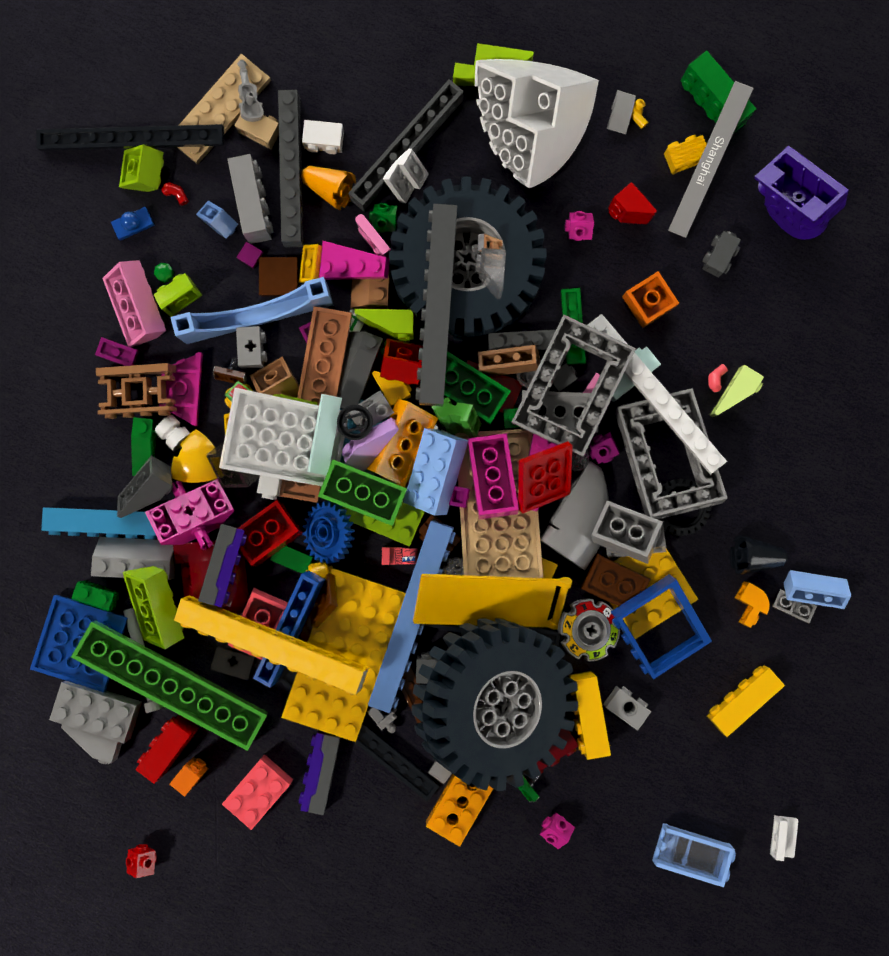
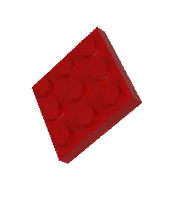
[518,441,573,514]

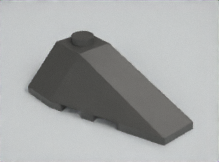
[337,332,383,409]

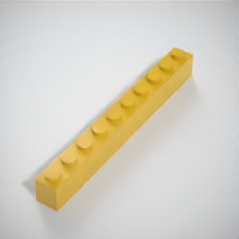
[174,595,369,695]

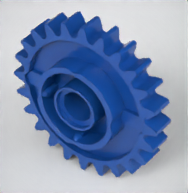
[302,501,355,564]

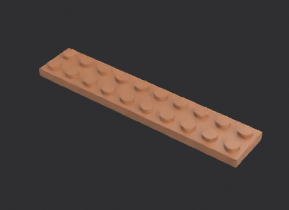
[279,306,352,503]

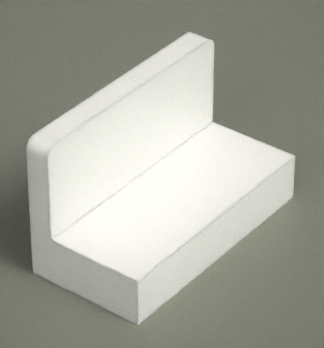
[770,815,798,861]

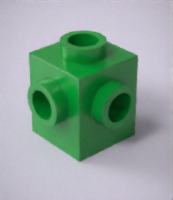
[369,203,397,233]

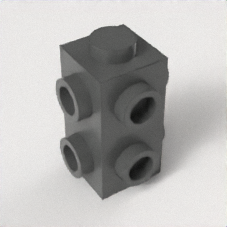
[702,231,741,278]

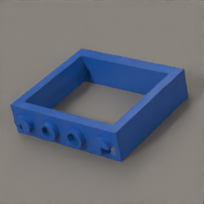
[611,574,712,679]

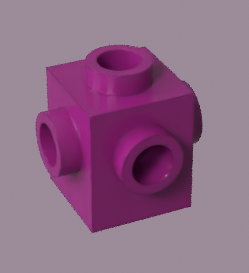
[588,432,619,464]

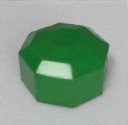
[154,263,174,282]

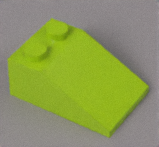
[355,309,414,343]

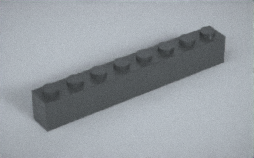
[348,79,464,212]
[278,90,304,247]

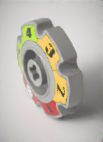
[558,598,620,661]

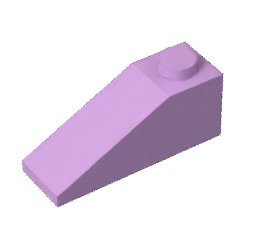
[342,417,399,471]

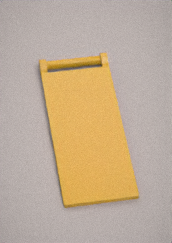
[413,574,572,630]

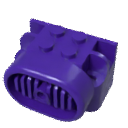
[755,146,849,240]

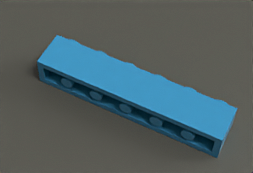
[41,507,157,539]

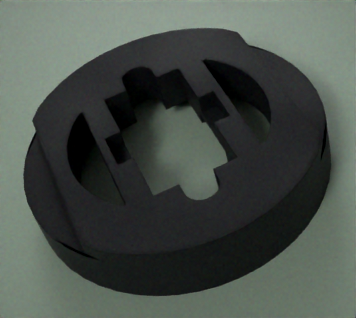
[337,405,373,440]

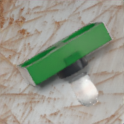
[518,775,541,802]

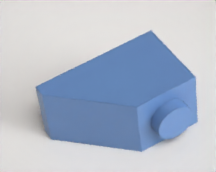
[196,201,238,238]

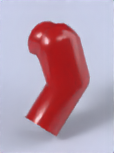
[162,182,189,206]

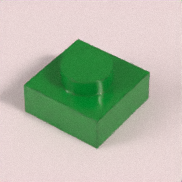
[503,408,520,429]

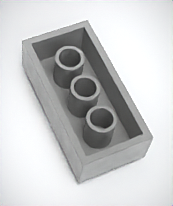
[228,154,274,244]
[49,681,142,744]

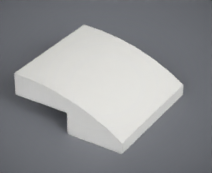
[383,149,429,204]

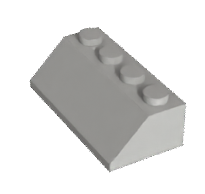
[91,537,176,580]

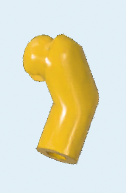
[631,99,649,129]

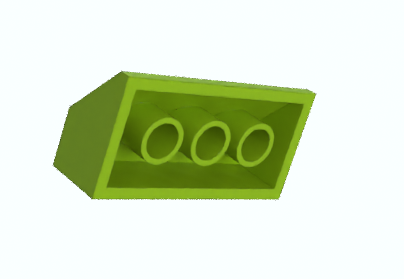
[122,566,184,649]

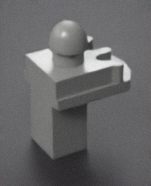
[367,707,397,733]

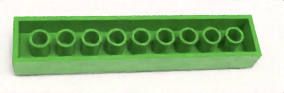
[71,620,268,751]

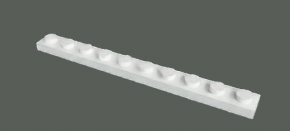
[587,314,727,475]

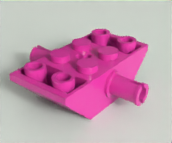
[145,479,234,550]

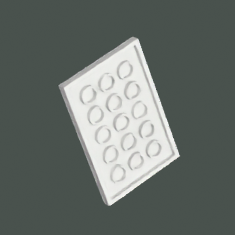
[219,388,350,486]

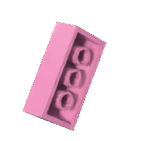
[103,260,166,348]

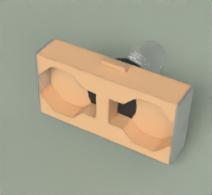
[472,234,503,257]

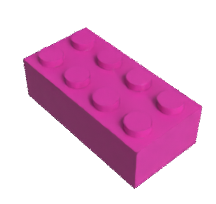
[468,433,519,520]

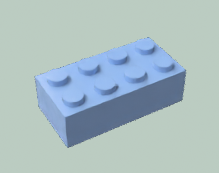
[403,428,468,516]

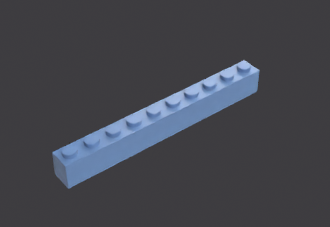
[368,520,456,714]

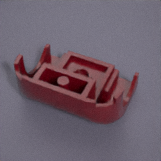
[173,540,249,615]

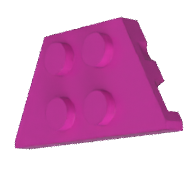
[159,352,203,426]

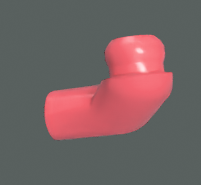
[708,364,728,392]

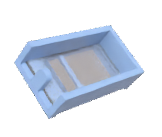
[652,823,736,887]

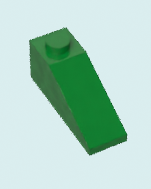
[131,417,159,476]

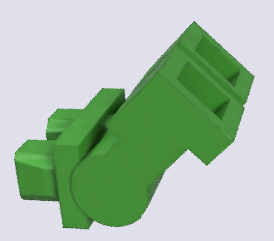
[431,397,482,438]

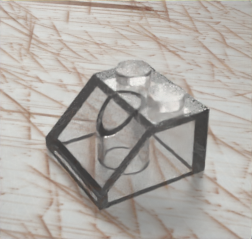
[475,248,506,299]

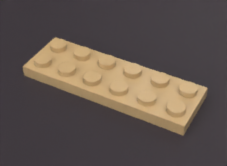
[177,54,271,165]

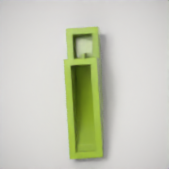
[453,43,534,86]

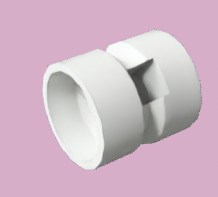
[154,415,190,451]

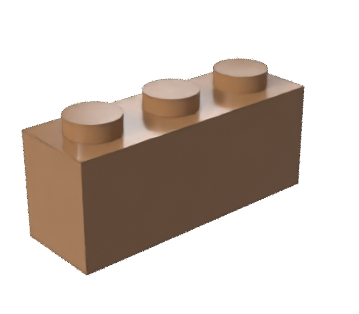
[478,345,540,377]

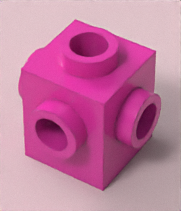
[565,211,594,241]
[540,813,575,849]

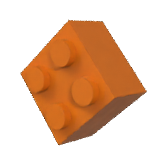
[622,271,679,328]

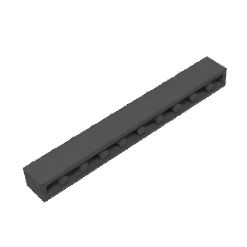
[416,204,457,407]

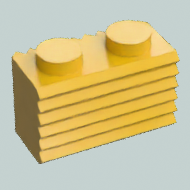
[664,135,706,174]

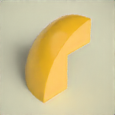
[171,430,227,483]

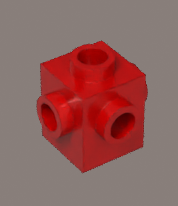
[126,844,157,878]

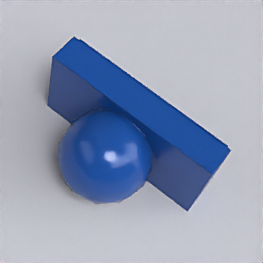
[111,207,155,241]

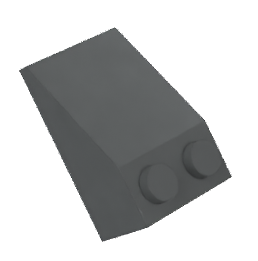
[117,455,173,518]

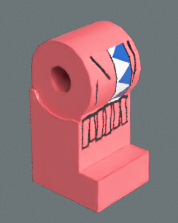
[382,547,418,565]

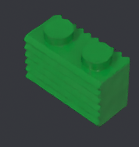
[72,580,121,611]

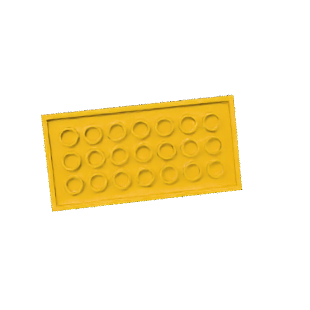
[281,568,406,742]

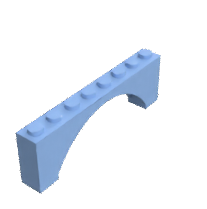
[171,277,333,344]

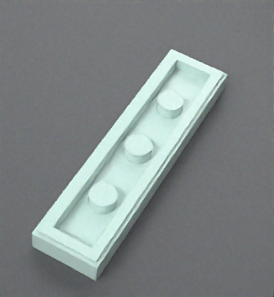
[307,394,342,475]

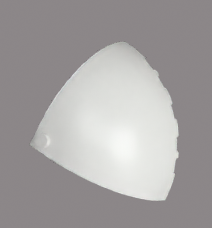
[475,59,599,188]

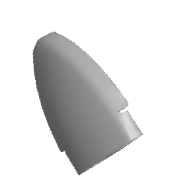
[540,460,609,570]

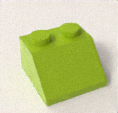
[119,144,164,192]
[154,273,202,317]

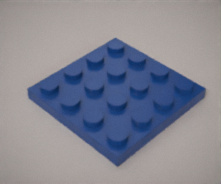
[30,595,127,692]

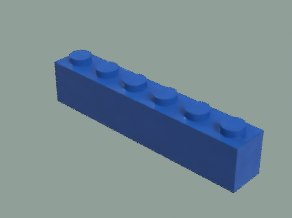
[253,571,326,688]

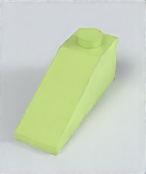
[710,365,764,417]

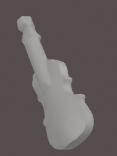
[237,60,264,122]

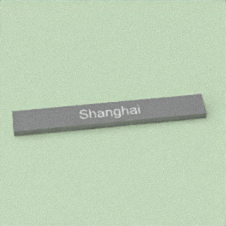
[668,81,754,238]

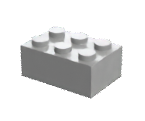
[591,501,663,564]

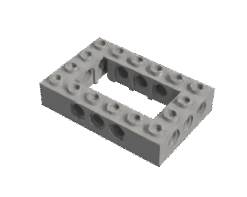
[512,315,636,457]
[615,388,727,520]

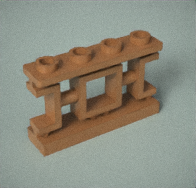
[96,363,177,419]

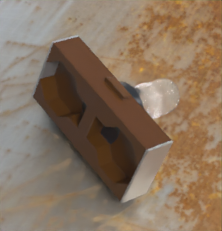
[213,357,247,384]

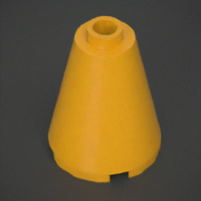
[301,166,356,210]

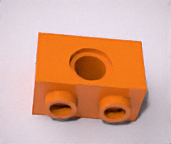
[170,757,209,797]

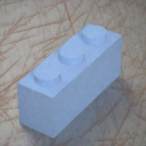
[784,570,851,609]

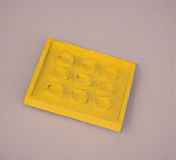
[609,548,698,639]

